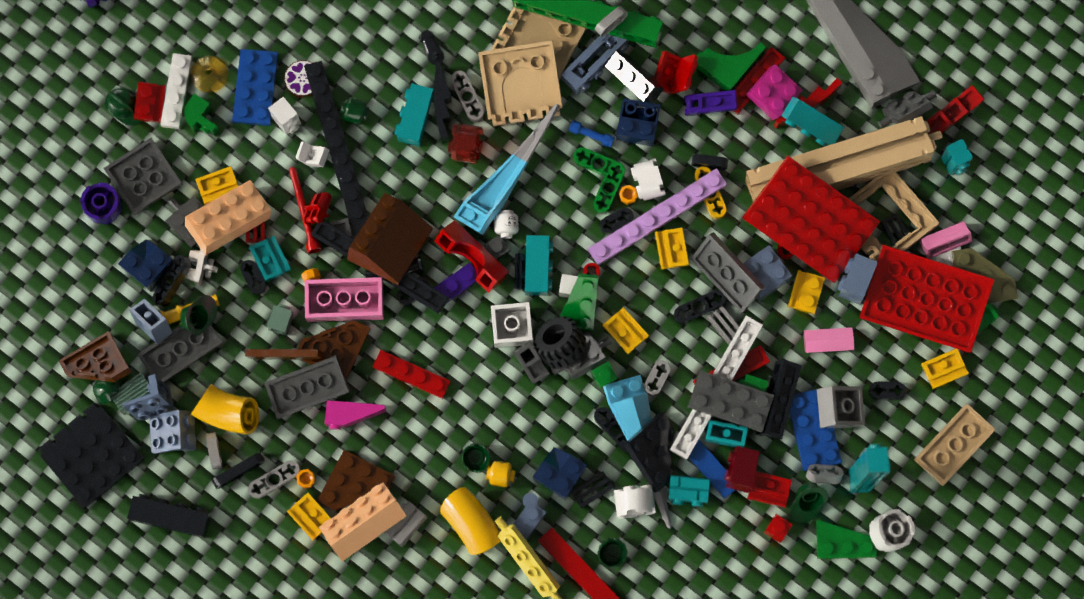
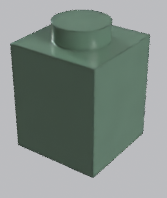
[267,304,294,336]

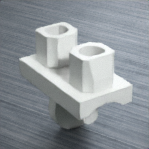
[185,248,218,286]

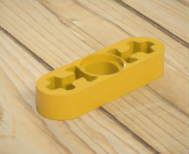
[694,166,726,220]

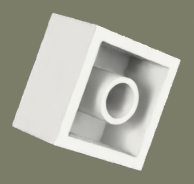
[491,302,533,348]

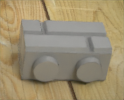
[384,502,427,547]

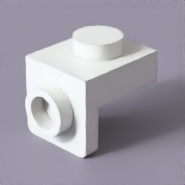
[296,141,329,167]

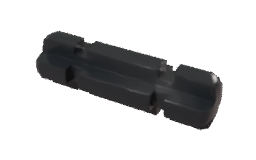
[514,253,526,290]

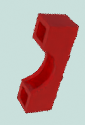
[434,220,509,293]

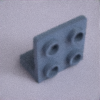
[123,374,174,420]

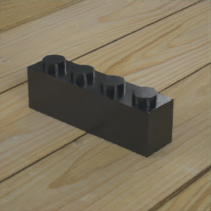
[127,494,211,538]

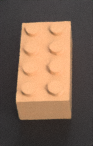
[185,180,271,255]
[319,483,407,562]

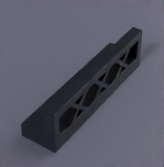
[756,359,802,440]

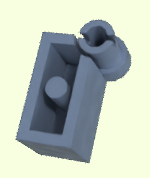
[513,493,546,541]

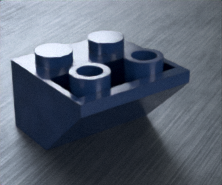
[616,98,661,147]

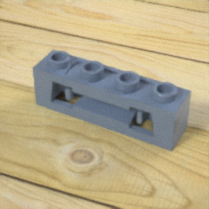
[561,34,629,95]

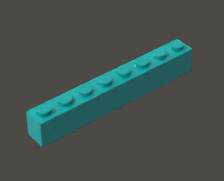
[848,444,890,493]

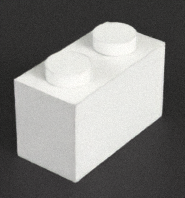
[268,97,301,135]

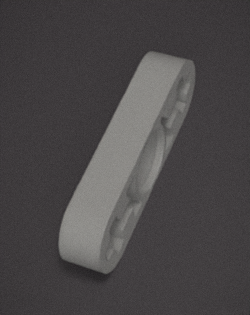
[451,71,484,122]
[248,461,300,499]

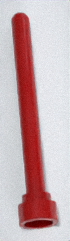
[289,167,322,254]

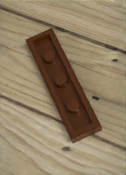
[245,349,325,360]

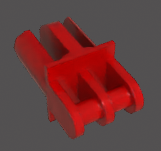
[303,192,332,225]

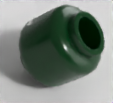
[340,97,369,124]

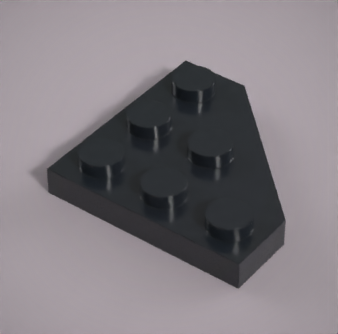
[624,412,673,493]

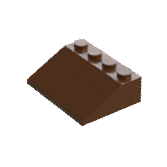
[347,193,433,285]

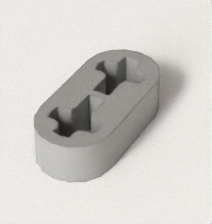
[595,6,628,37]
[644,361,670,396]
[206,432,223,470]
[806,464,844,484]

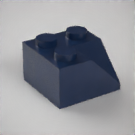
[118,239,173,292]
[533,447,587,501]

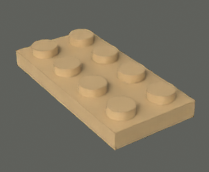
[914,403,996,486]

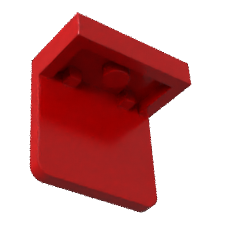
[654,51,698,95]

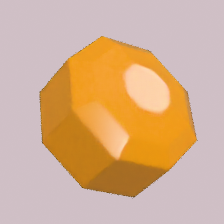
[619,185,638,205]
[301,268,321,283]
[296,469,316,489]

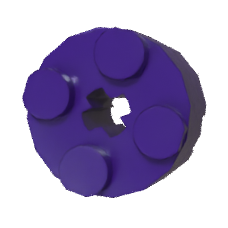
[80,182,122,225]

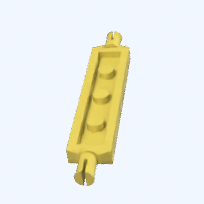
[494,516,562,599]

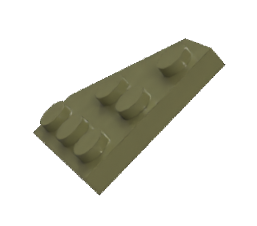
[951,248,1018,303]

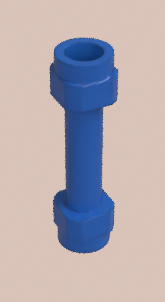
[569,121,615,148]

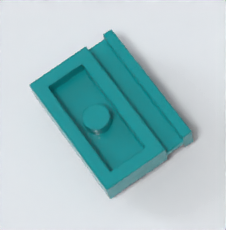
[249,236,291,282]

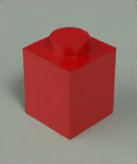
[764,514,793,543]

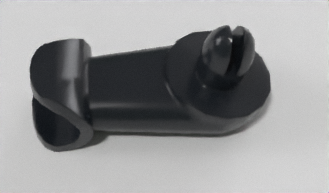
[419,30,444,65]

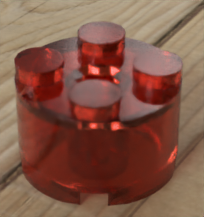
[448,123,483,164]

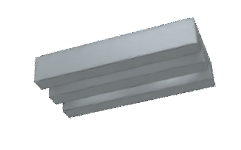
[707,306,739,345]

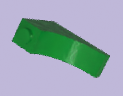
[696,43,766,91]

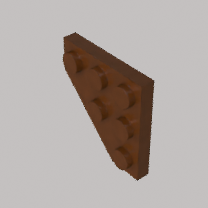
[297,320,371,381]
[59,331,131,382]
[317,450,396,511]

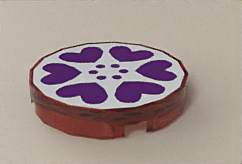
[284,60,312,98]

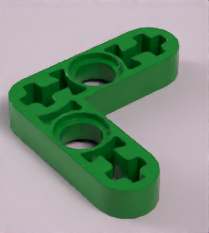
[573,147,625,215]

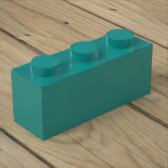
[395,83,434,147]
[781,97,844,147]
[525,235,553,296]

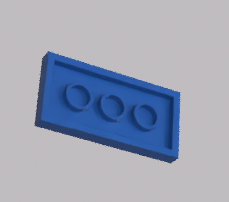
[232,49,279,126]
[789,389,842,472]

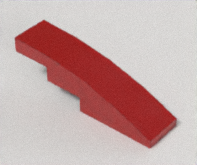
[774,78,843,129]
[927,85,985,134]

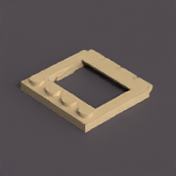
[849,172,939,261]

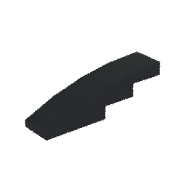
[434,63,452,144]

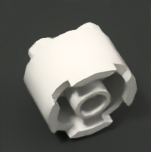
[631,158,666,201]
[614,485,656,518]
[869,509,915,552]

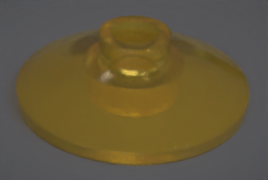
[190,56,228,93]

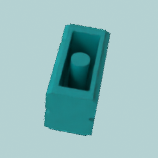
[941,139,973,176]
[705,420,748,448]
[668,476,710,507]

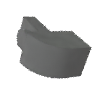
[513,342,549,384]

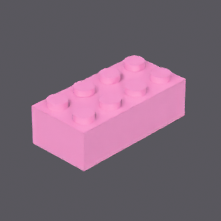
[305,277,384,322]

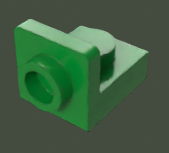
[977,302,999,333]

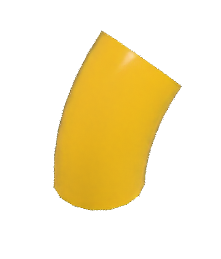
[191,384,259,434]
[440,487,500,555]

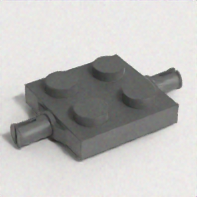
[878,90,937,128]
[166,196,204,249]
[551,331,612,380]

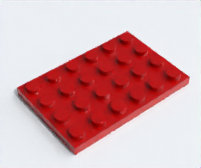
[742,156,880,283]
[859,245,995,353]

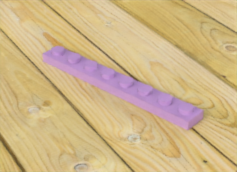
[588,168,727,266]

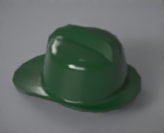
[105,88,142,126]
[179,295,217,335]
[790,482,828,523]

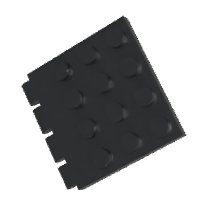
[39,403,145,509]

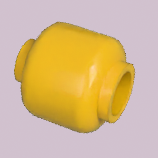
[486,461,516,488]

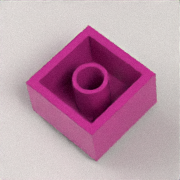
[746,64,803,120]

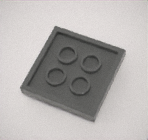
[103,138,183,215]

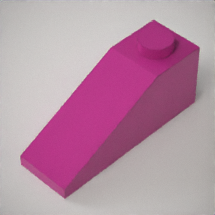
[325,400,386,430]

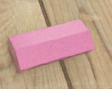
[919,221,972,259]
[803,327,854,353]

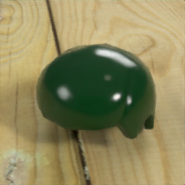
[93,379,121,404]
[462,443,491,473]
[597,538,628,568]

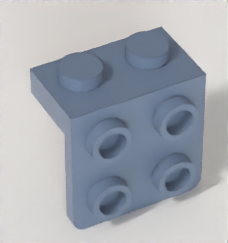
[150,410,196,454]

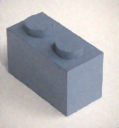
[129,299,172,344]

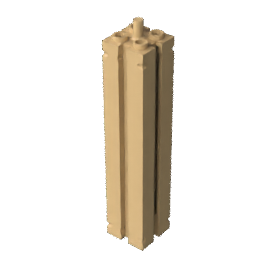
[745,116,942,202]

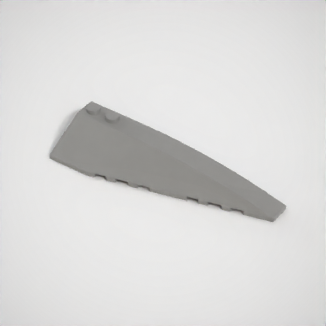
[806,0,920,109]

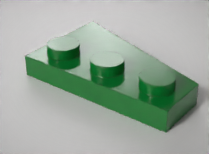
[559,273,599,331]
[815,519,877,559]

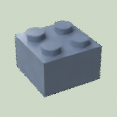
[743,245,792,302]
[837,254,878,305]

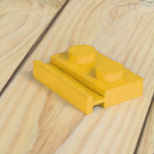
[195,166,238,205]
[655,227,689,270]
[788,270,825,315]
[602,307,649,354]
[921,349,969,389]
[287,493,331,541]

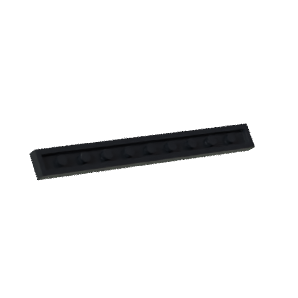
[304,60,369,238]

